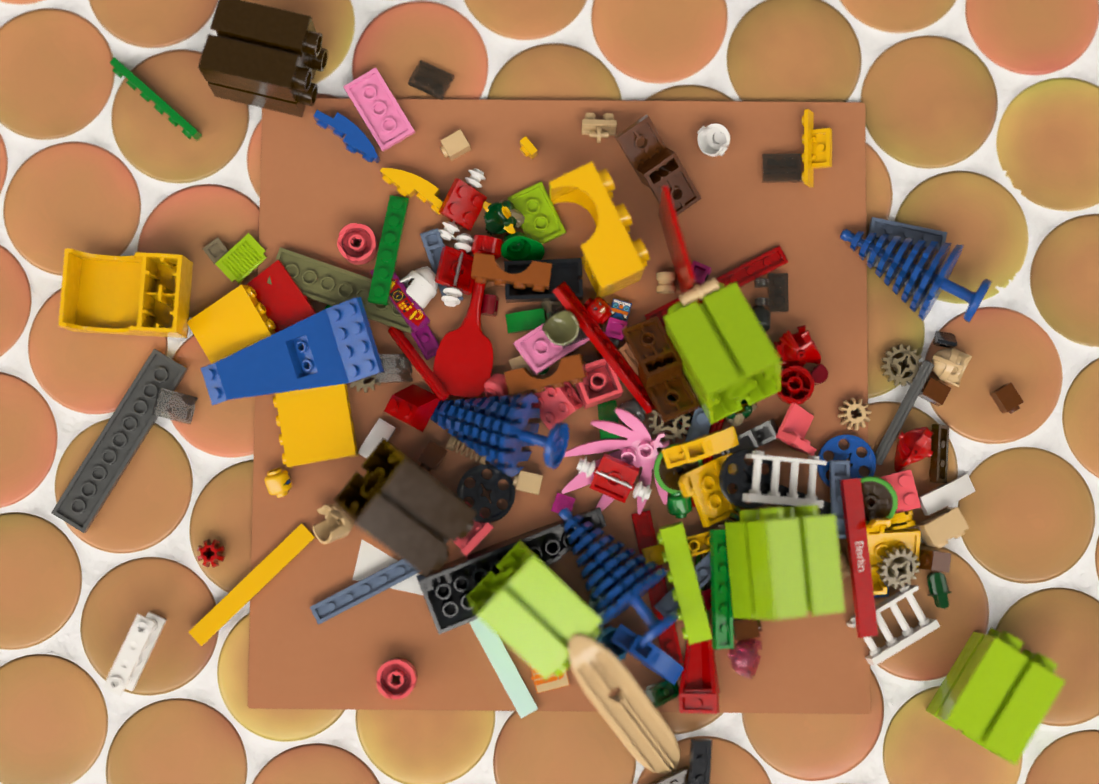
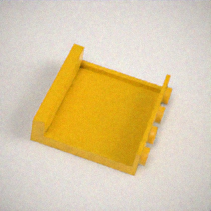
[187,284,276,364]
[273,383,359,469]

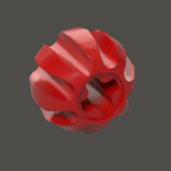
[197,539,226,568]

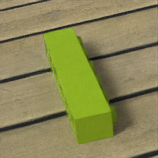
[656,521,713,644]

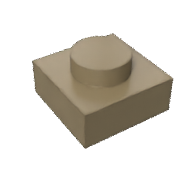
[202,237,228,264]

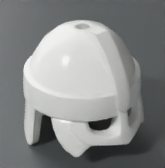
[399,266,438,310]

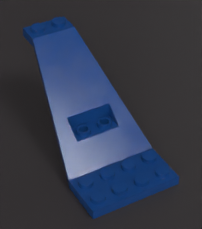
[201,297,384,405]

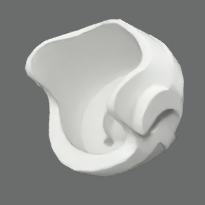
[697,123,731,157]

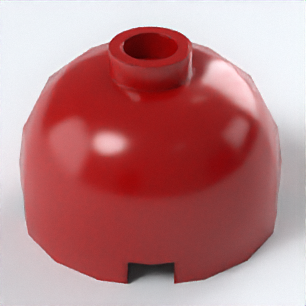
[777,365,815,405]

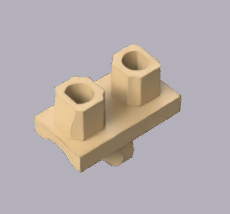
[582,113,617,143]

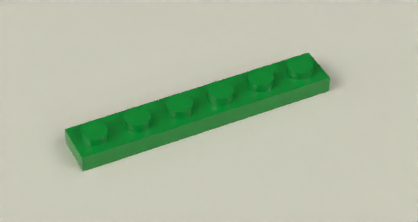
[109,57,202,141]
[368,195,409,305]
[710,529,734,650]

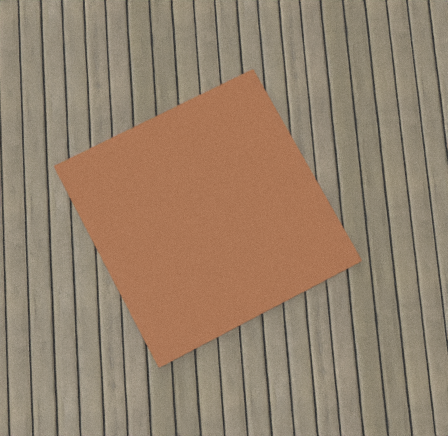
[248,98,871,714]

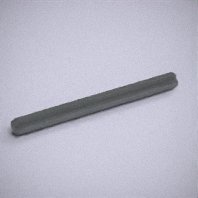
[874,360,934,465]

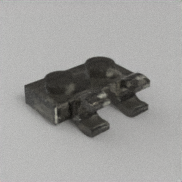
[754,273,789,312]

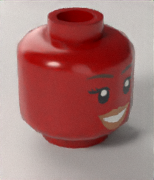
[584,296,612,325]

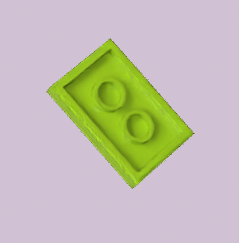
[507,181,566,245]

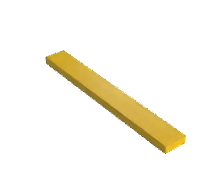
[188,523,316,646]

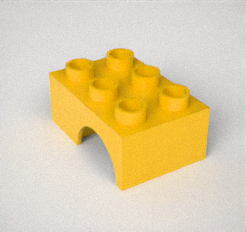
[549,162,650,298]
[58,248,193,338]

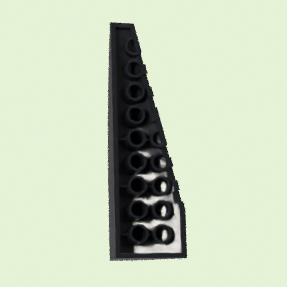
[416,507,606,634]

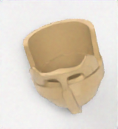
[931,348,972,387]
[313,503,354,544]

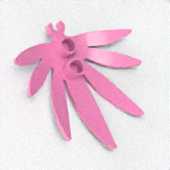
[562,408,670,514]

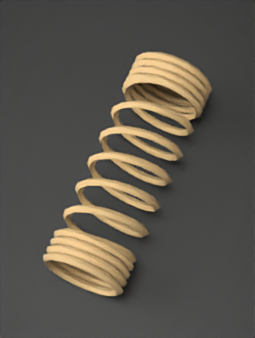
[446,435,487,465]

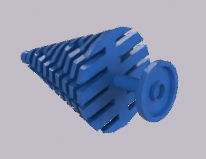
[840,229,992,323]
[430,393,569,477]
[559,508,679,647]

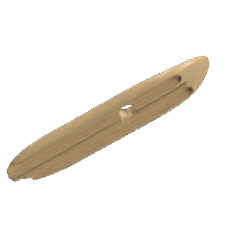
[568,634,680,774]

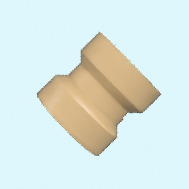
[656,272,676,294]

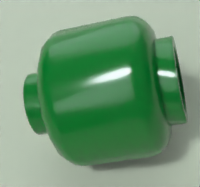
[667,492,693,519]

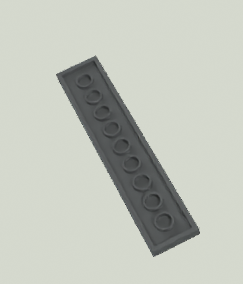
[51,349,188,533]

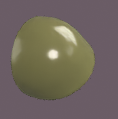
[542,310,579,345]

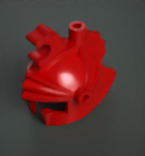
[774,325,821,368]
[894,427,933,472]

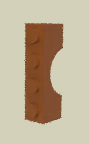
[471,253,552,292]
[504,354,587,395]

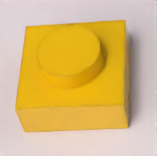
[519,136,538,159]

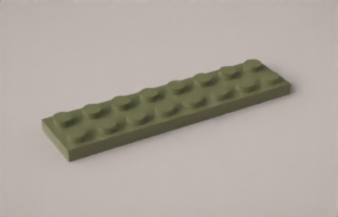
[267,247,412,334]

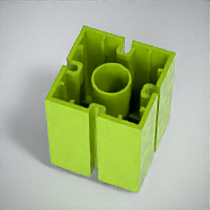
[664,282,781,424]
[725,505,845,620]
[466,540,603,680]
[926,628,1066,765]

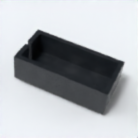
[504,258,583,303]

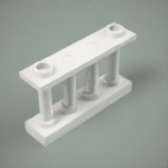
[742,451,827,508]
[846,584,940,666]
[103,612,167,696]

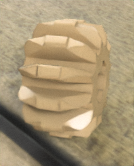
[838,398,871,431]

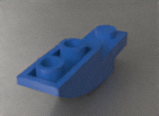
[313,110,380,163]
[609,624,684,685]

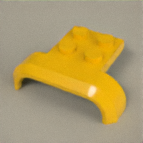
[678,452,745,528]
[866,518,921,595]

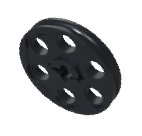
[719,449,773,508]
[457,464,515,523]

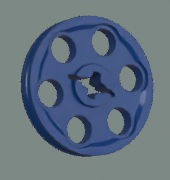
[817,435,876,488]

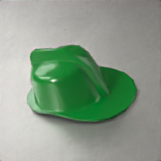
[501,232,545,261]

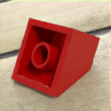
[384,384,440,432]

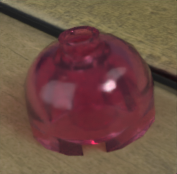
[728,638,762,679]

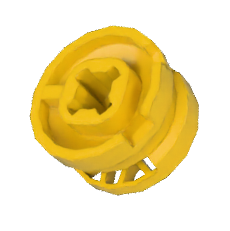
[888,510,916,530]

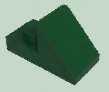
[645,679,679,708]

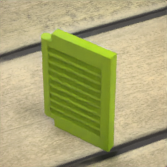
[215,233,267,283]

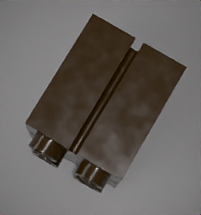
[198,0,328,117]
[334,438,477,577]

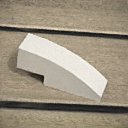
[919,474,975,515]

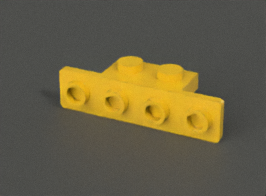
[802,109,832,187]

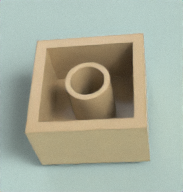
[915,507,969,548]

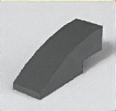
[721,419,779,456]

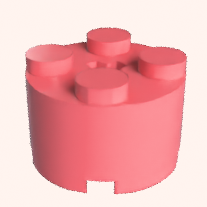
[337,223,378,265]
[376,657,418,699]

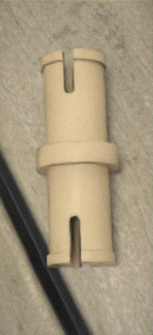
[678,277,720,306]

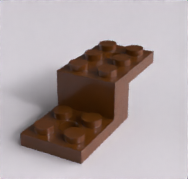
[615,115,702,216]
[622,316,699,423]

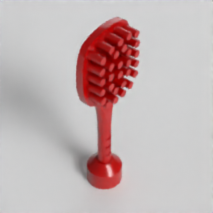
[433,235,504,398]

